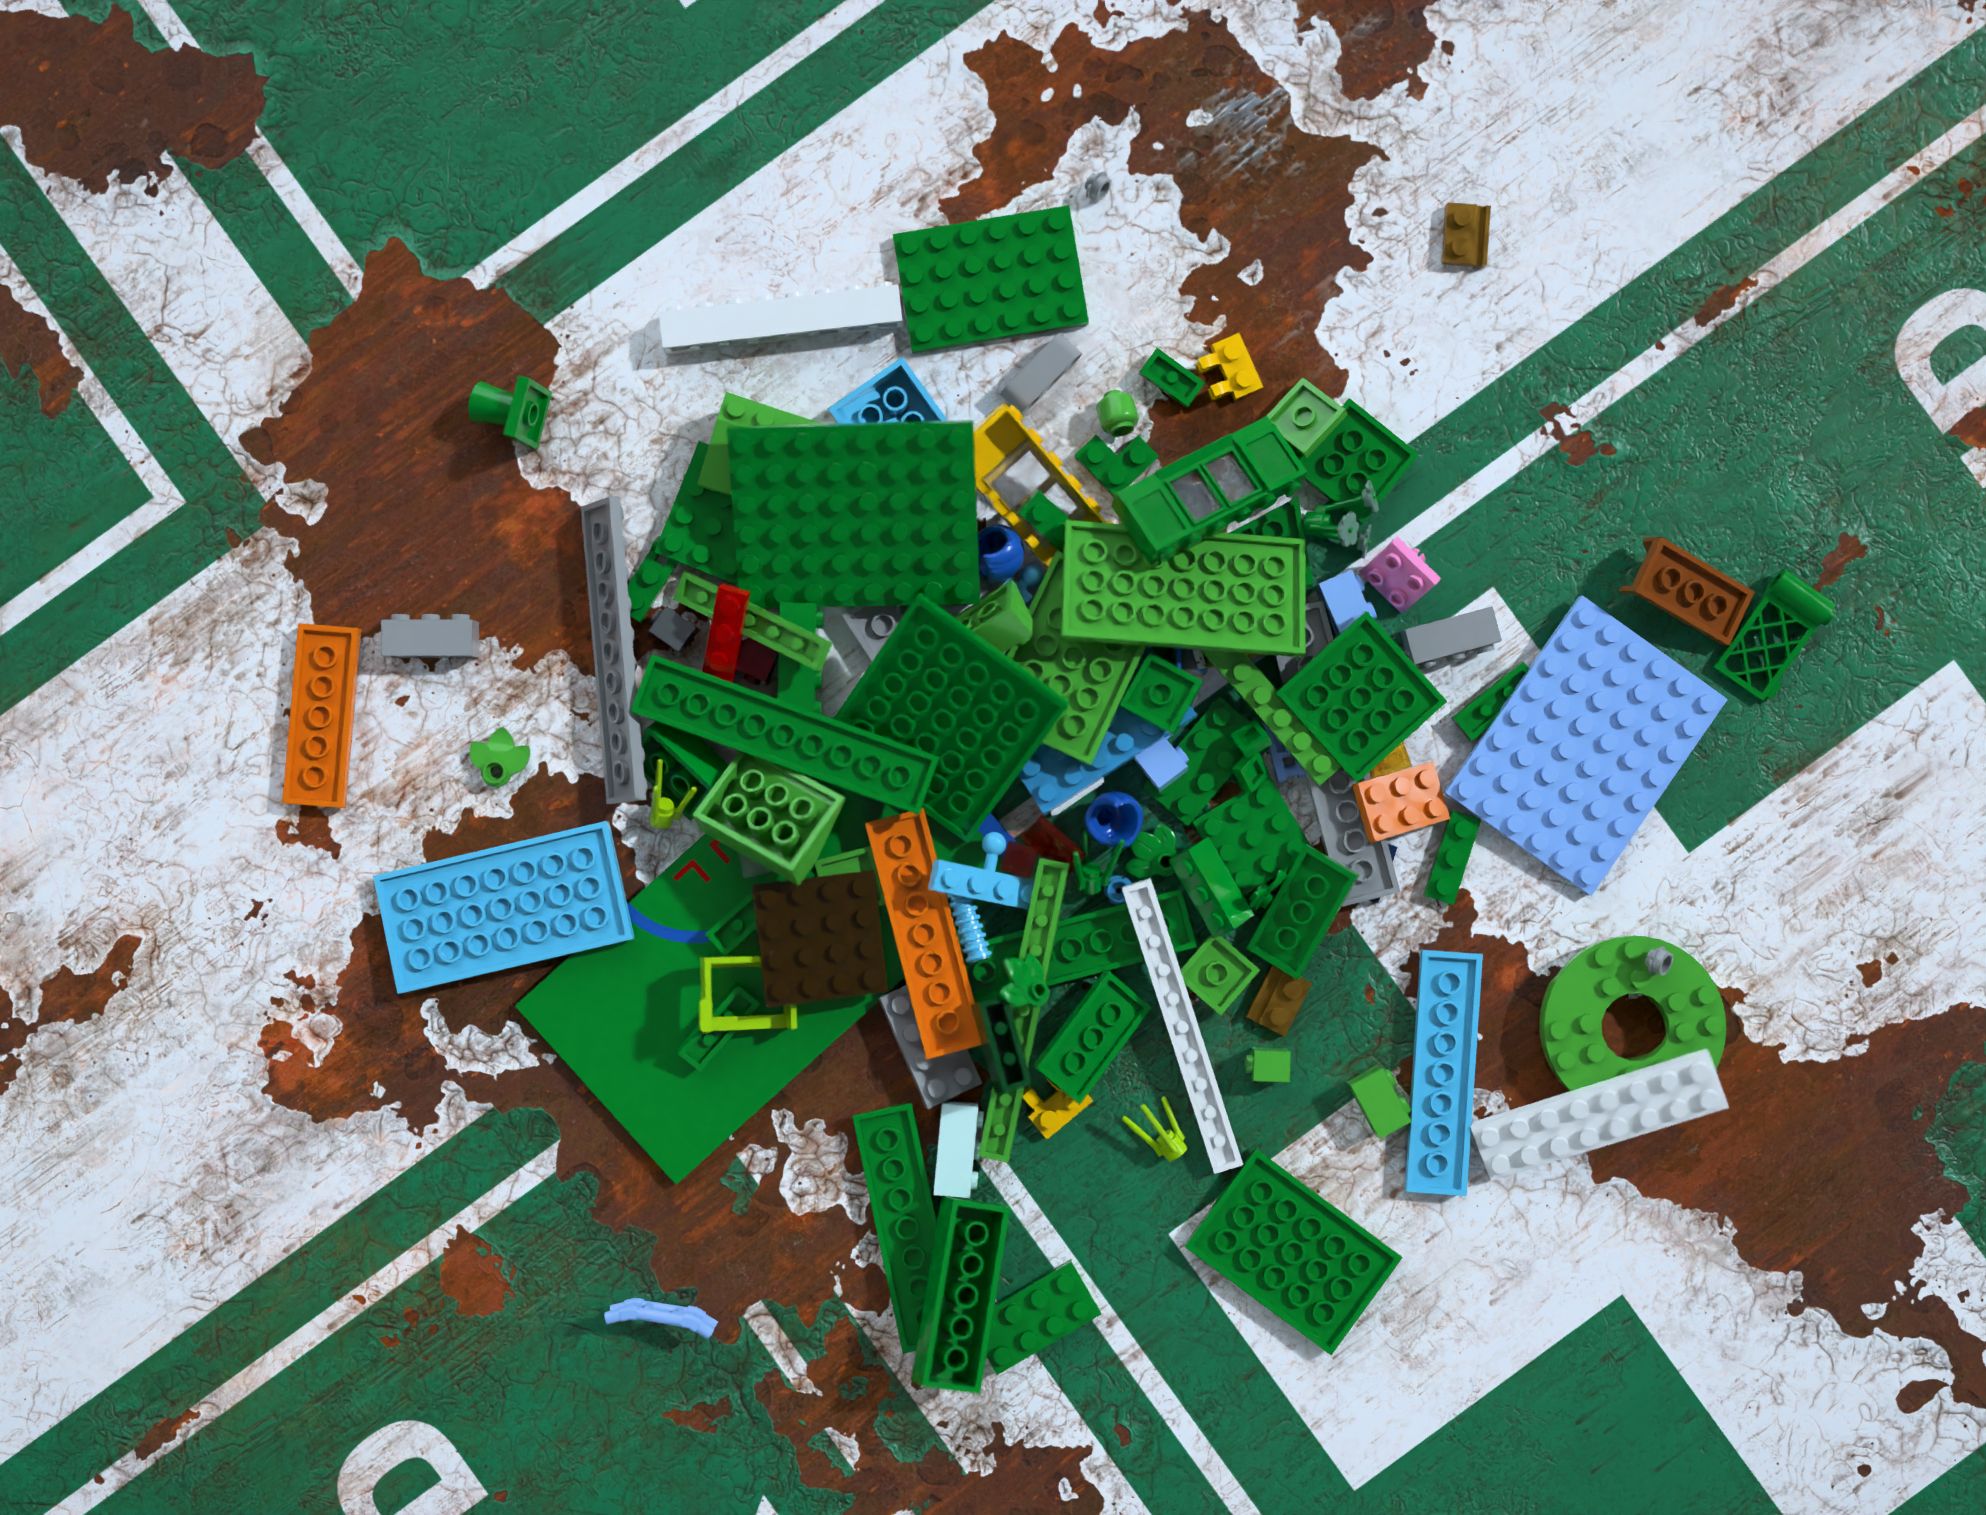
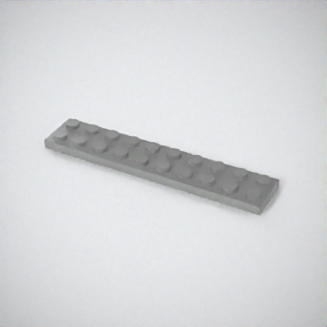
[581,497,647,804]
[1274,600,1400,907]

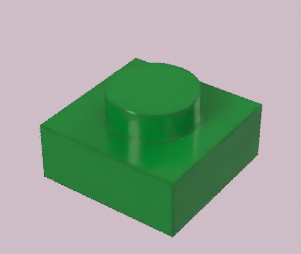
[1230,719,1272,760]
[1232,753,1270,793]

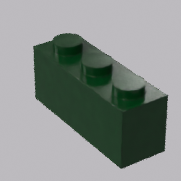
[971,996,1032,1094]

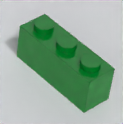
[1168,836,1254,939]

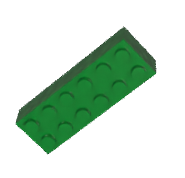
[911,1196,1010,1394]

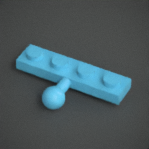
[928,832,1035,910]

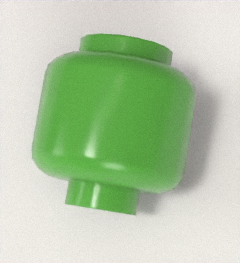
[1096,390,1139,437]

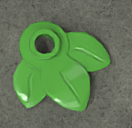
[470,727,531,787]

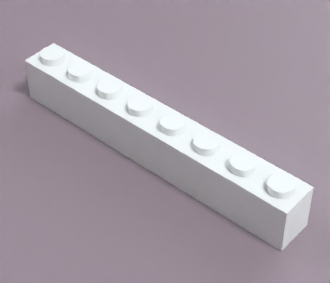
[659,282,903,354]

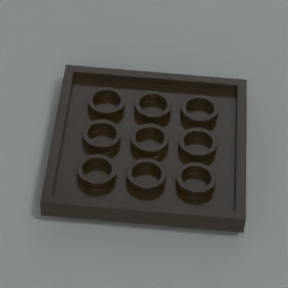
[752,870,888,1008]

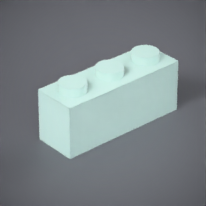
[933,1100,984,1198]

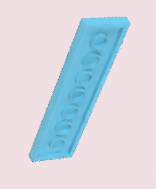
[1404,949,1483,1196]

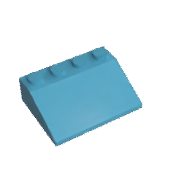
[828,357,948,423]

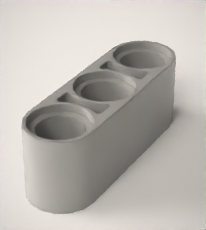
[1000,332,1082,415]

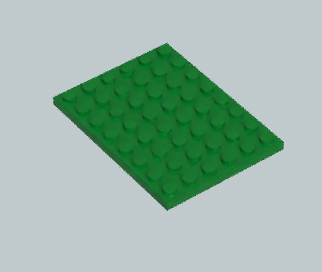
[727,420,981,608]

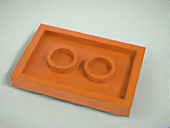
[1352,761,1450,843]

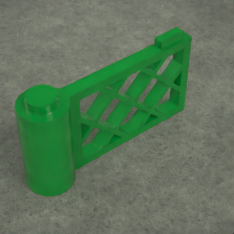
[1712,569,1836,701]

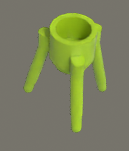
[649,759,697,829]
[1122,1096,1188,1162]

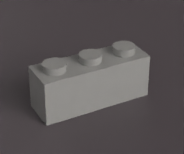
[1400,606,1502,670]
[381,614,479,658]

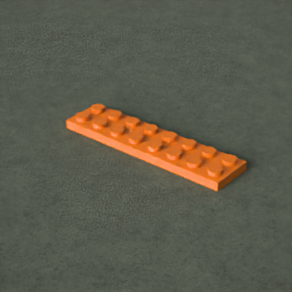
[865,808,981,1060]

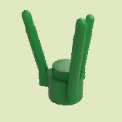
[1073,830,1125,895]

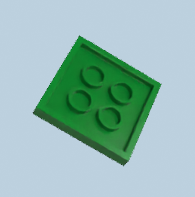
[1299,398,1419,525]
[1192,776,1311,896]

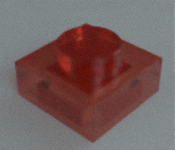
[1000,840,1038,878]

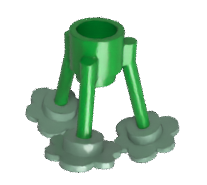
[1304,479,1379,559]

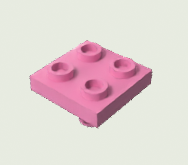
[1359,536,1441,614]

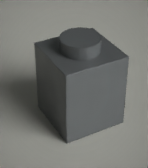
[649,606,700,654]

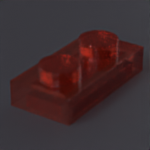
[1021,815,1087,875]

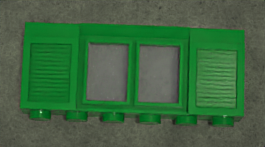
[1111,416,1307,565]

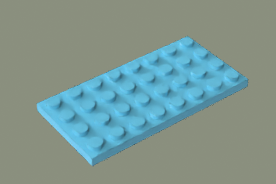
[373,821,635,994]

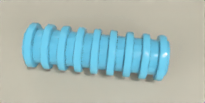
[947,894,992,963]

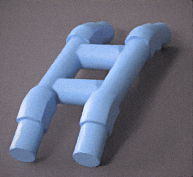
[605,1298,718,1339]

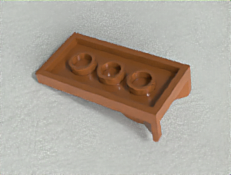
[1619,537,1755,646]

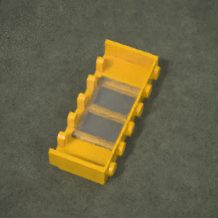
[974,404,1114,569]

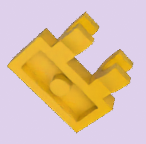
[1195,333,1263,402]
[1023,1078,1093,1139]

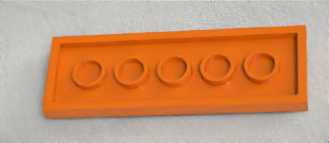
[282,623,362,808]

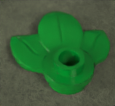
[1125,823,1178,879]
[1249,867,1289,911]
[999,953,1049,1008]

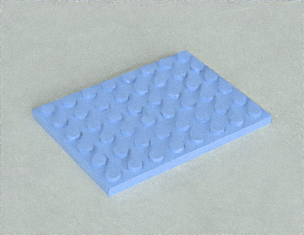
[1443,595,1727,896]

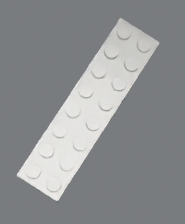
[1470,1048,1729,1181]

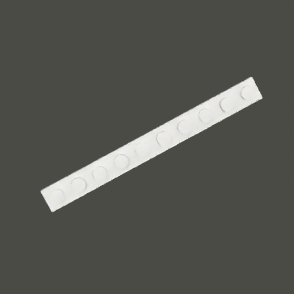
[1122,878,1243,1174]

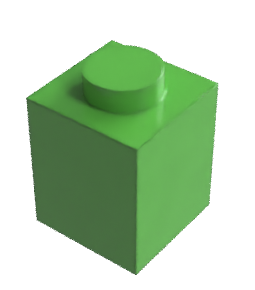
[1245,1047,1291,1082]

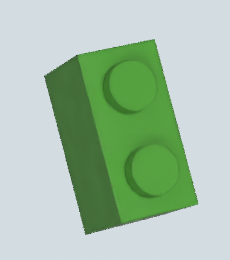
[1346,1065,1412,1139]

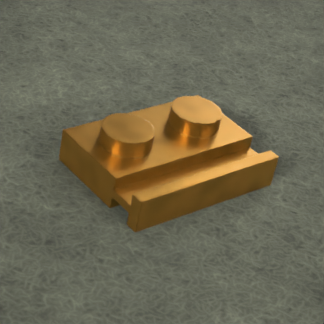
[1441,202,1491,268]
[1245,964,1312,1037]

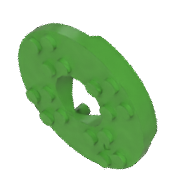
[1539,935,1726,1091]

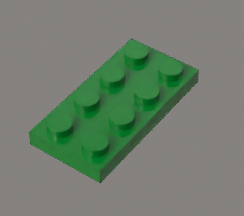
[1142,696,1250,826]
[1246,844,1360,980]
[1032,970,1152,1104]
[986,1259,1102,1375]

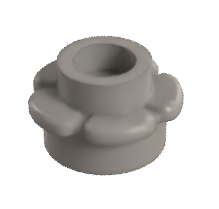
[1085,171,1112,201]
[1645,946,1673,976]

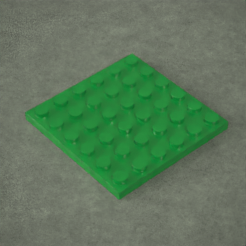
[833,593,1070,844]

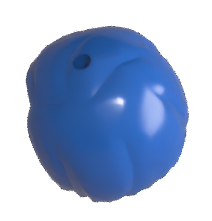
[978,525,1025,583]
[1084,791,1144,848]

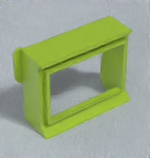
[699,956,797,1033]

